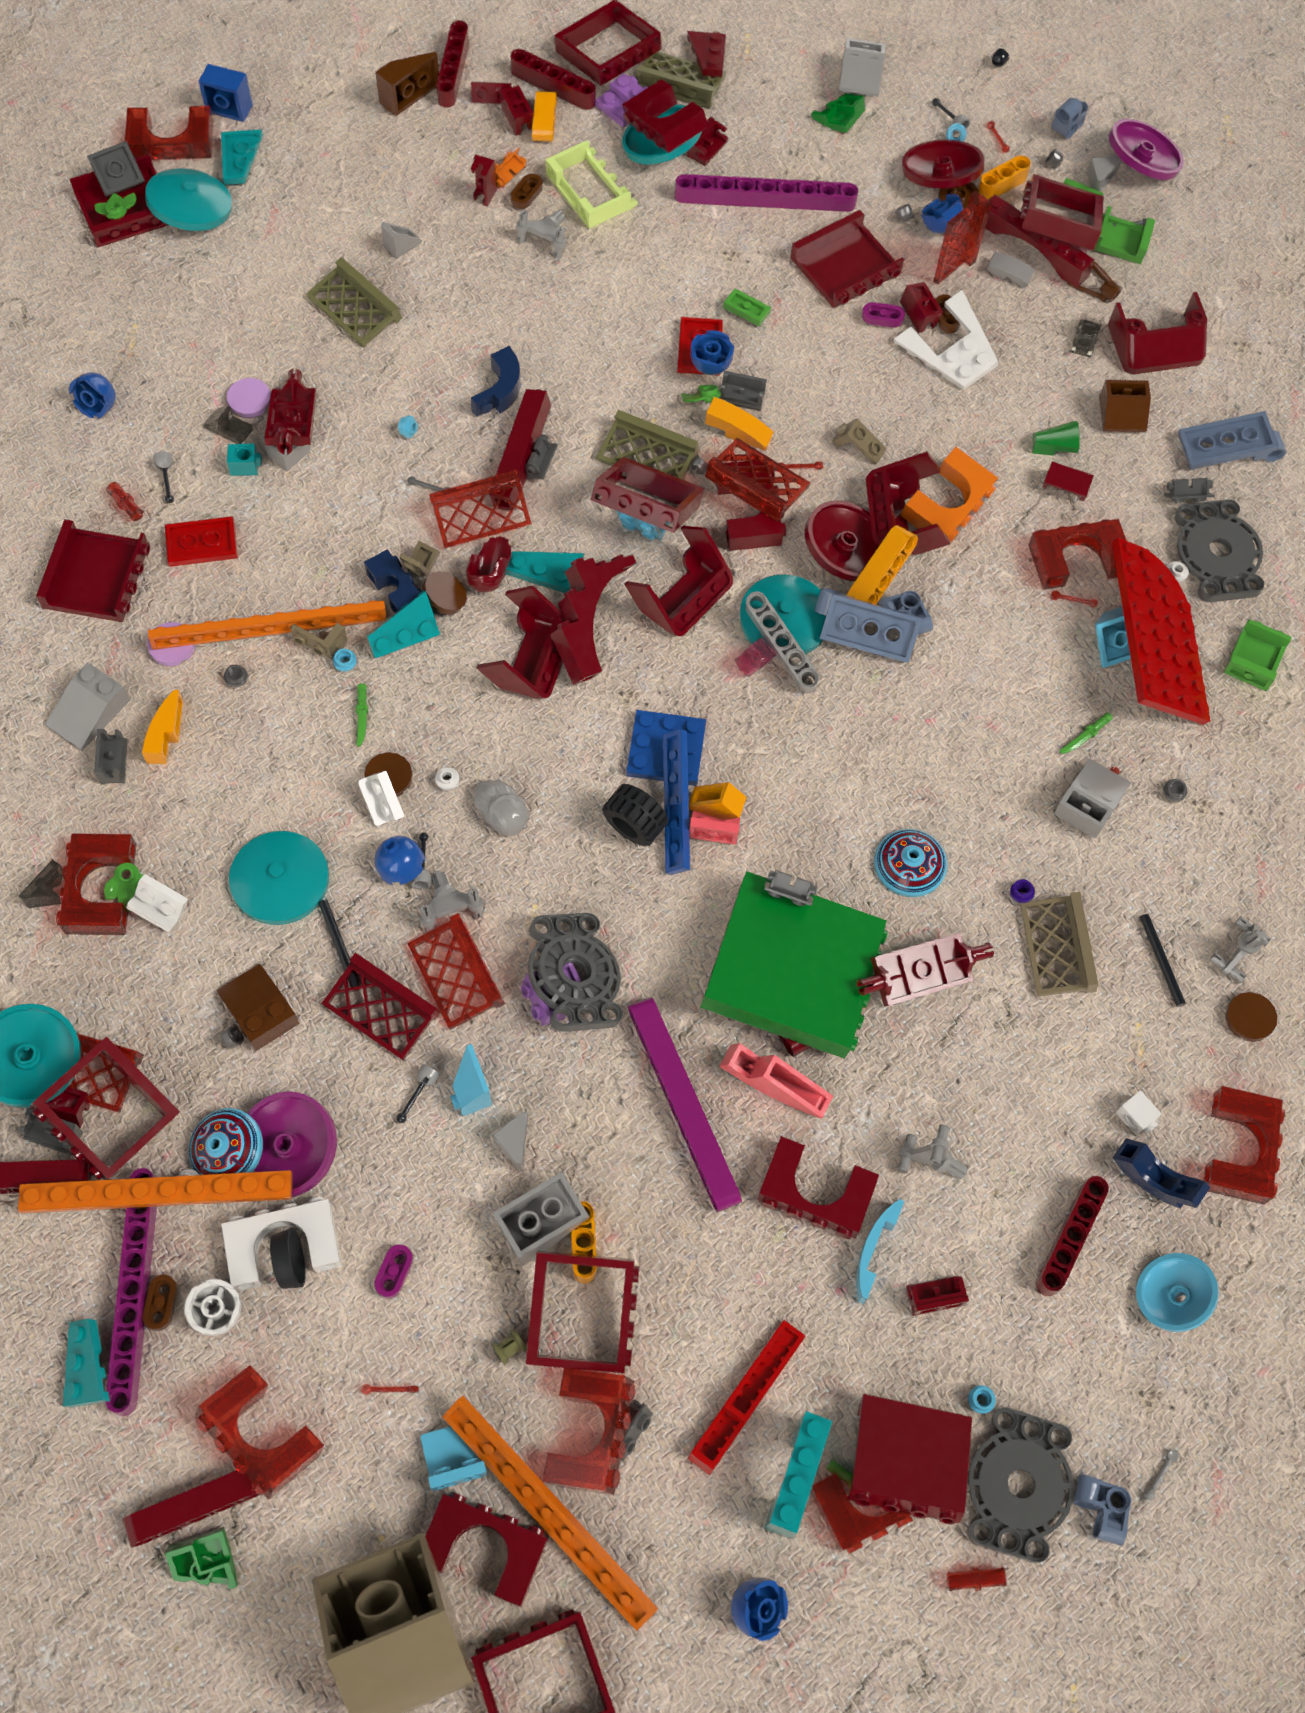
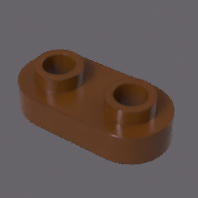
[511,174,543,209]
[936,294,960,333]
[142,1274,178,1331]

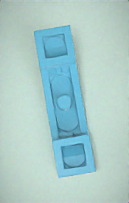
[856,1199,905,1304]

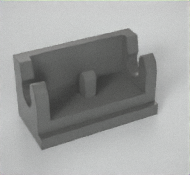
[719,371,767,411]
[94,729,128,784]
[19,1108,83,1156]

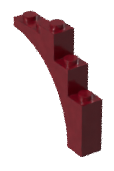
[551,554,637,686]

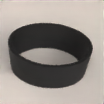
[270,1228,306,1289]

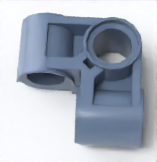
[1051,98,1088,139]
[876,591,933,635]
[1073,1474,1131,1546]

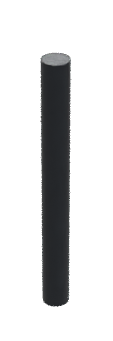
[318,899,361,987]
[1139,914,1186,1007]

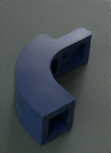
[471,346,521,417]
[1112,1138,1210,1209]

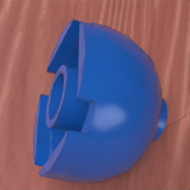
[921,194,964,235]
[690,330,734,376]
[69,372,116,418]
[374,835,425,885]
[731,1577,788,1641]

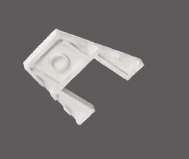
[894,290,998,390]

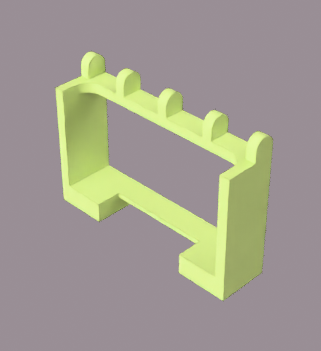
[545,140,638,229]

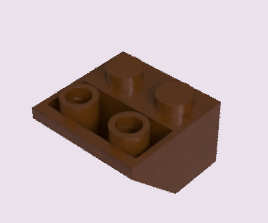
[1099,380,1151,432]

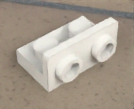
[358,771,404,826]
[126,874,188,932]

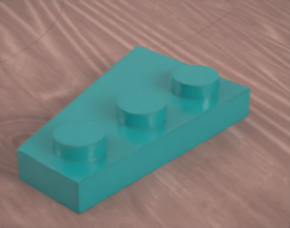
[221,129,263,185]
[505,551,584,593]
[366,590,441,659]
[63,1319,110,1408]

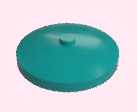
[622,104,702,165]
[145,168,232,231]
[739,574,826,658]
[229,831,329,925]
[0,1004,81,1108]

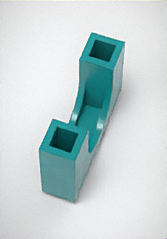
[764,1411,833,1539]

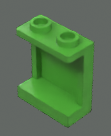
[1094,206,1156,265]
[1223,619,1292,691]

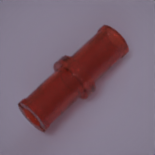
[106,482,144,521]
[947,1567,1007,1591]

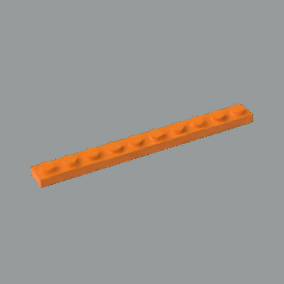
[148,600,386,650]
[18,1170,292,1214]
[442,1395,658,1631]

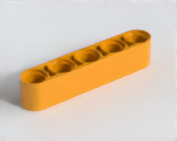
[846,525,918,604]

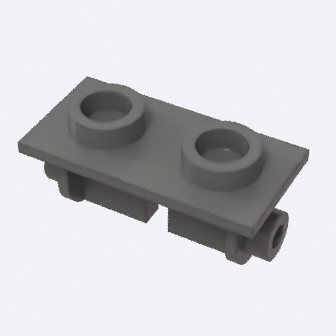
[525,434,558,480]
[1164,478,1215,503]
[764,870,818,906]
[604,1399,653,1461]

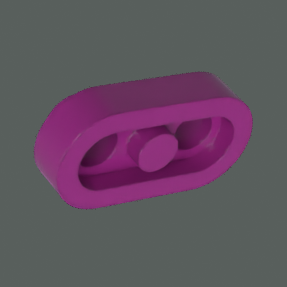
[862,302,905,328]
[374,1244,413,1299]

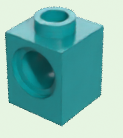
[227,443,262,476]

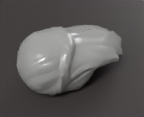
[473,779,529,836]

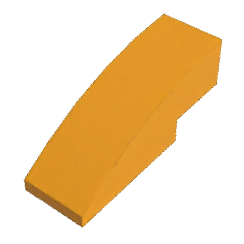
[705,397,774,451]
[142,690,183,764]

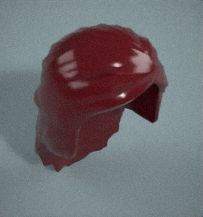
[466,536,512,593]

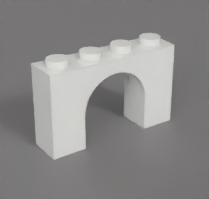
[221,1197,343,1292]

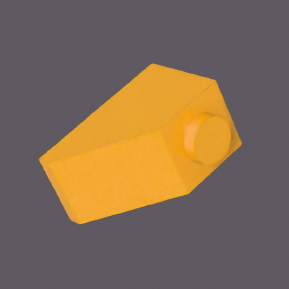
[689,782,747,820]

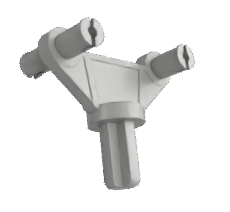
[516,210,566,259]
[420,871,484,935]
[1209,916,1271,983]
[897,1124,967,1179]

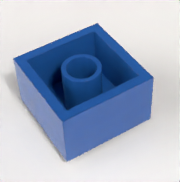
[198,64,253,122]

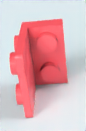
[689,811,741,845]

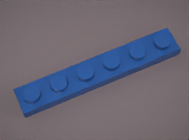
[663,729,690,875]

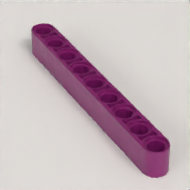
[675,174,859,212]
[628,997,742,1213]
[106,1168,157,1417]

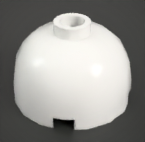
[184,1279,242,1336]

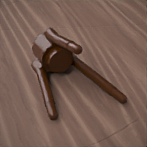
[1067,261,1122,302]

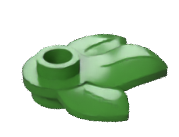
[95,193,137,219]
[681,385,721,403]
[104,863,144,912]

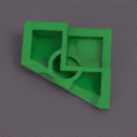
[811,93,865,133]
[1032,421,1080,456]
[165,1527,238,1589]

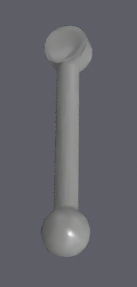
[1144,1450,1179,1501]

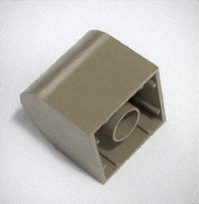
[312,1532,475,1713]

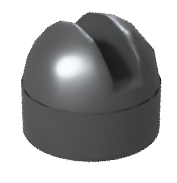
[1045,149,1063,168]
[895,204,913,222]
[691,455,711,474]
[220,1026,243,1049]

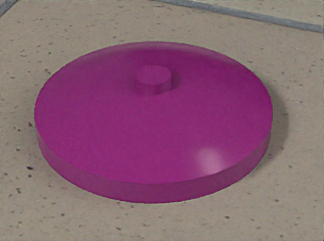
[1108,119,1184,180]
[247,1091,337,1197]

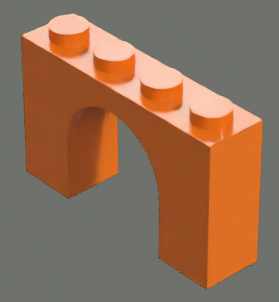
[900,447,998,543]

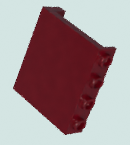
[69,154,168,248]
[790,210,904,309]
[36,519,150,622]
[847,1394,972,1525]

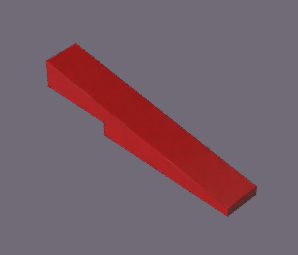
[687,1320,806,1475]

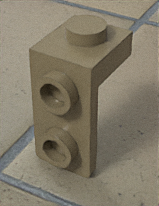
[832,419,886,464]
[399,541,440,577]
[290,623,347,659]

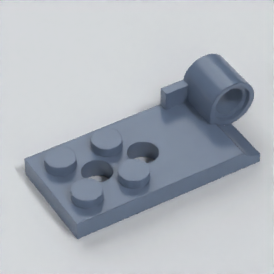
[1178,411,1287,470]
[814,588,922,663]

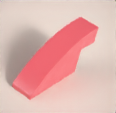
[719,1043,833,1118]

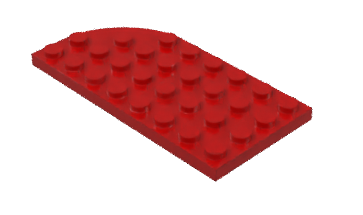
[1112,537,1210,725]

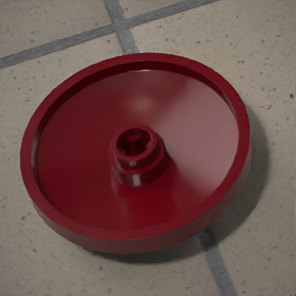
[902,140,985,188]
[804,501,878,582]

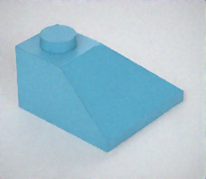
[1095,606,1131,668]
[450,1044,492,1116]

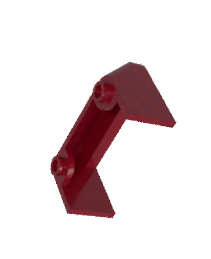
[1107,292,1207,375]
[866,451,950,555]
[624,525,733,636]
[476,585,565,699]

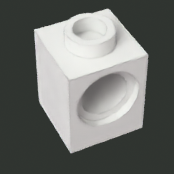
[1115,1090,1162,1136]

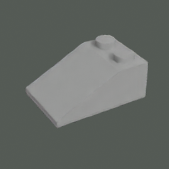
[45,662,130,751]
[492,1172,589,1266]

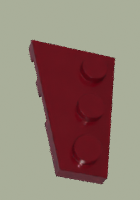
[687,31,726,77]

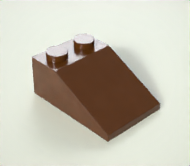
[375,52,439,116]
[216,964,300,1051]

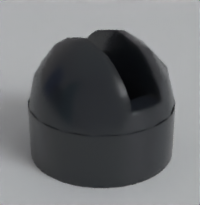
[992,48,1009,67]

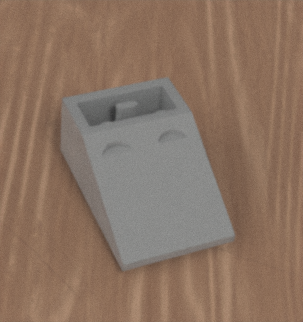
[839,38,885,97]
[1054,759,1131,839]

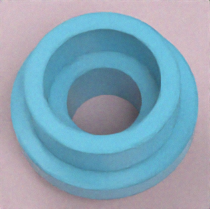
[946,123,967,142]
[398,415,417,438]
[333,649,357,672]
[968,1385,996,1414]

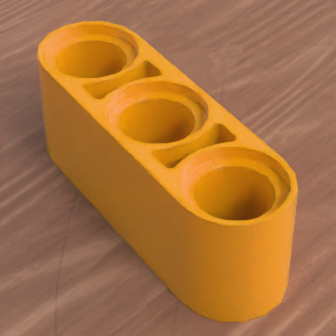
[532,91,557,142]
[978,155,1031,201]
[571,1201,597,1284]

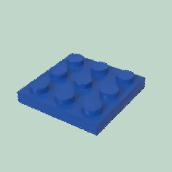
[626,710,706,786]

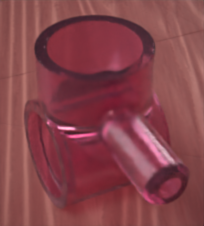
[735,637,776,677]

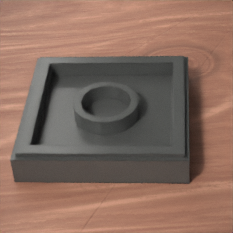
[87,141,145,198]

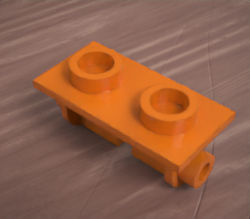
[495,148,526,188]

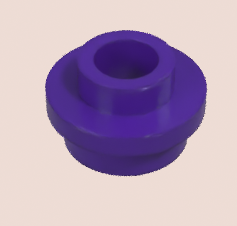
[1010,879,1035,903]

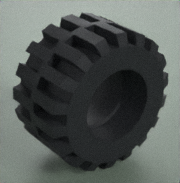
[602,784,668,847]

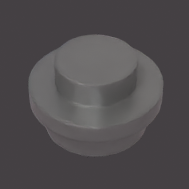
[224,664,248,688]
[1163,779,1187,802]

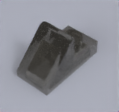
[1071,318,1102,358]
[203,405,253,444]
[18,859,66,908]

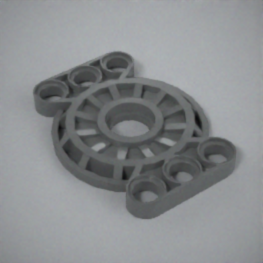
[1175,499,1265,602]
[528,913,623,1032]
[967,1407,1074,1563]

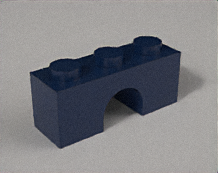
[364,549,422,613]

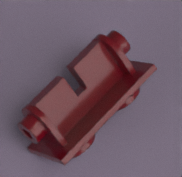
[471,82,512,104]

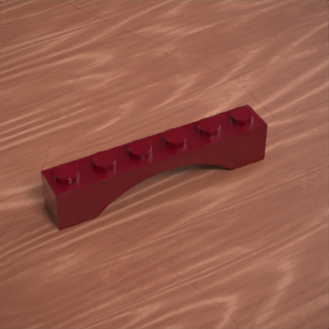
[978,194,1095,289]

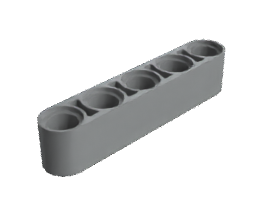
[746,592,819,693]

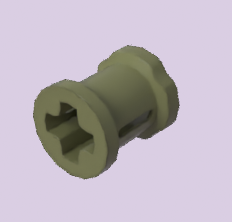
[491,1329,527,1365]

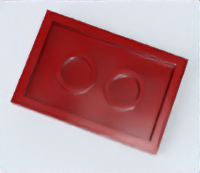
[677,317,723,376]
[165,516,238,567]

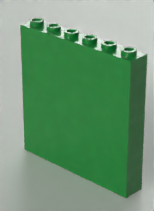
[700,871,888,1059]

